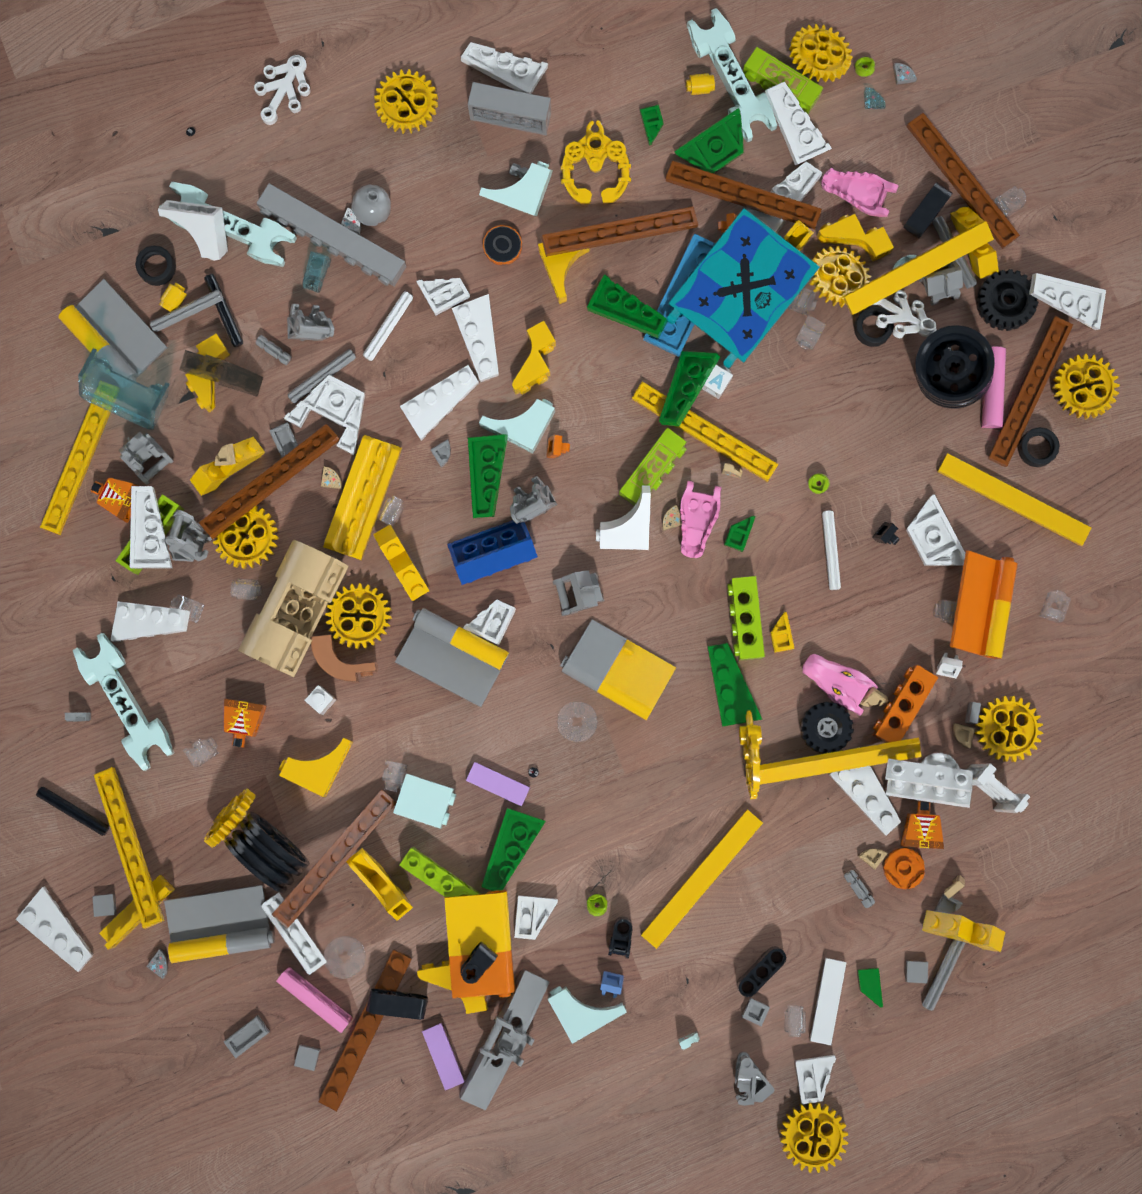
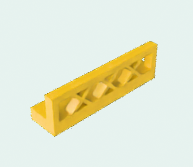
[99,875,175,950]

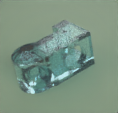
[303,251,331,293]

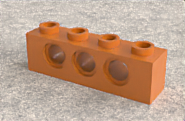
[873,665,939,743]

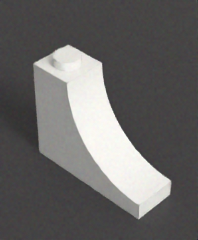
[158,200,228,261]
[596,485,651,550]

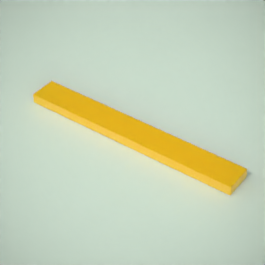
[843,221,994,315]
[40,380,121,535]
[632,381,778,482]
[937,453,1091,546]
[760,737,922,785]
[94,767,165,929]
[641,809,763,949]

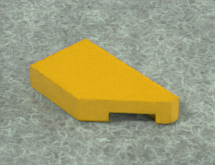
[770,612,795,653]

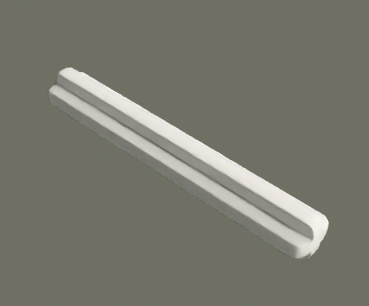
[363,291,413,361]
[822,511,841,590]

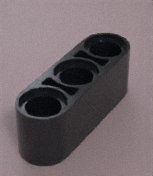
[903,182,953,239]
[737,946,787,997]
[366,988,428,1020]

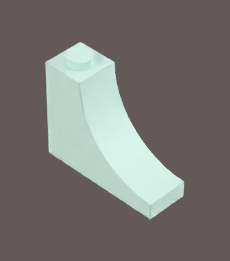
[479,161,553,216]
[479,399,555,454]
[548,986,627,1044]

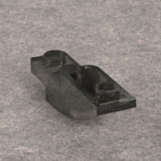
[179,350,263,397]

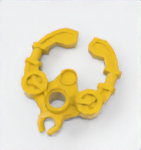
[561,120,631,204]
[739,711,762,799]

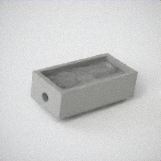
[468,82,551,135]

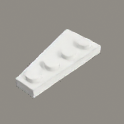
[746,162,822,233]
[1029,273,1106,330]
[400,365,479,441]
[110,601,190,642]

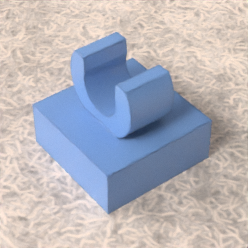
[600,971,624,998]

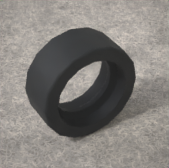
[135,245,176,286]
[854,307,894,347]
[1018,427,1060,467]

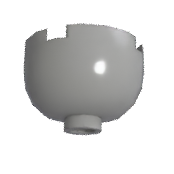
[351,184,391,226]

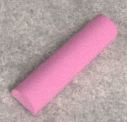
[981,347,1006,429]
[276,967,353,1033]

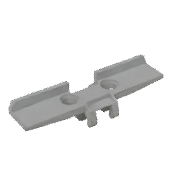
[459,969,550,1110]

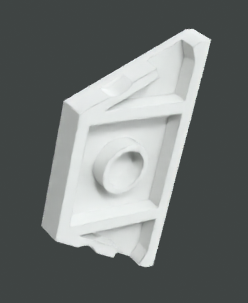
[906,495,965,566]

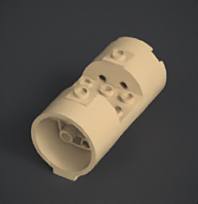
[238,540,348,677]

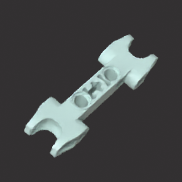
[687,8,777,143]
[158,181,297,267]
[73,633,175,771]

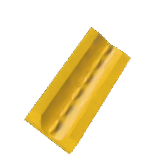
[323,435,402,561]

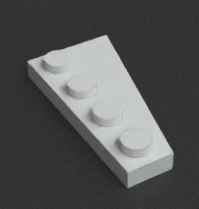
[461,42,548,94]
[765,82,832,165]
[452,294,499,382]
[130,486,173,569]
[829,747,901,836]
[16,886,93,972]

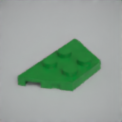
[674,108,744,174]

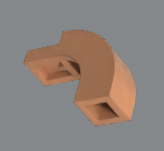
[311,635,378,682]

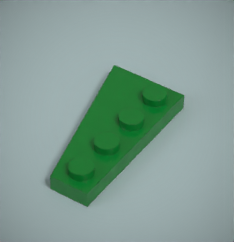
[587,274,667,339]
[659,351,720,426]
[468,434,508,518]
[707,643,763,727]
[481,808,546,891]

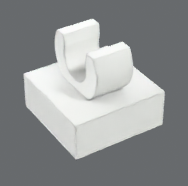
[936,653,963,679]

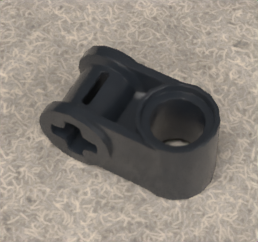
[608,917,633,959]
[460,942,498,984]

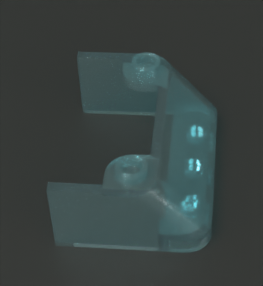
[78,348,170,430]

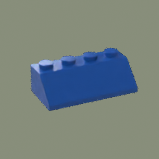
[447,520,538,585]

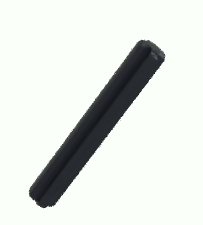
[204,274,243,347]
[36,787,109,836]

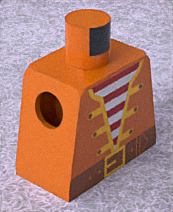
[91,478,139,523]
[224,699,266,748]
[901,802,944,849]

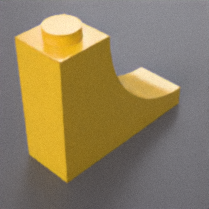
[538,243,590,304]
[279,738,353,797]

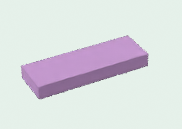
[466,762,530,806]
[422,1022,465,1090]

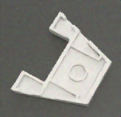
[284,375,365,455]

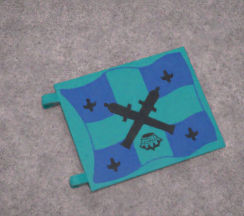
[667,208,820,369]

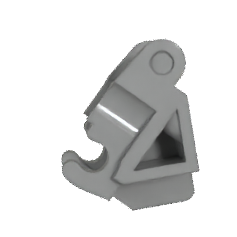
[919,261,963,306]
[287,304,334,341]
[119,432,174,485]
[510,476,557,523]
[165,510,212,562]
[553,570,605,616]
[735,1052,774,1106]

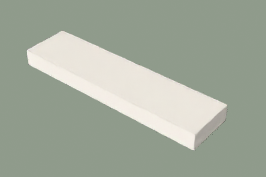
[810,958,846,1045]

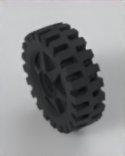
[976,269,1039,331]

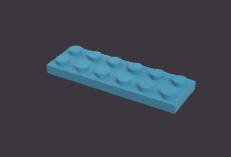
[643,234,716,357]

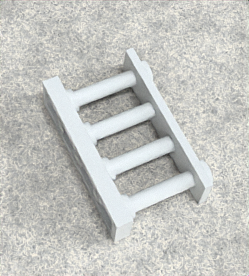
[885,759,973,808]
[967,763,1030,813]
[261,893,327,975]

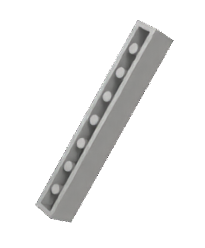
[257,183,406,287]

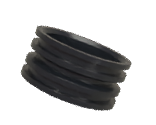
[915,325,995,409]
[224,812,310,893]

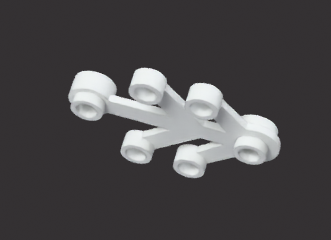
[254,55,311,125]
[872,290,936,338]

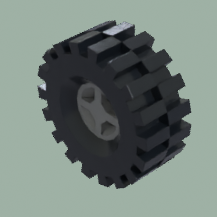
[800,702,854,754]

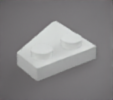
[417,278,470,316]
[463,600,516,645]
[514,895,558,940]
[794,1055,836,1104]

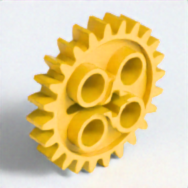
[789,24,853,83]
[374,69,438,134]
[809,246,871,308]
[1052,354,1120,419]
[213,506,279,569]
[325,583,392,649]
[975,696,1043,762]
[204,789,255,848]
[780,1102,848,1173]

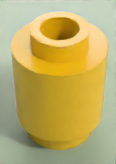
[686,73,715,95]
[159,282,187,312]

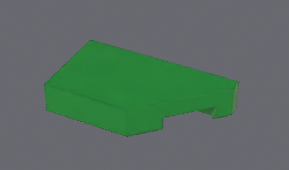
[640,105,664,146]
[724,516,756,552]
[857,968,883,1008]

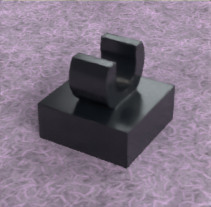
[872,522,900,545]

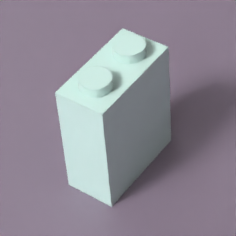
[393,774,456,828]

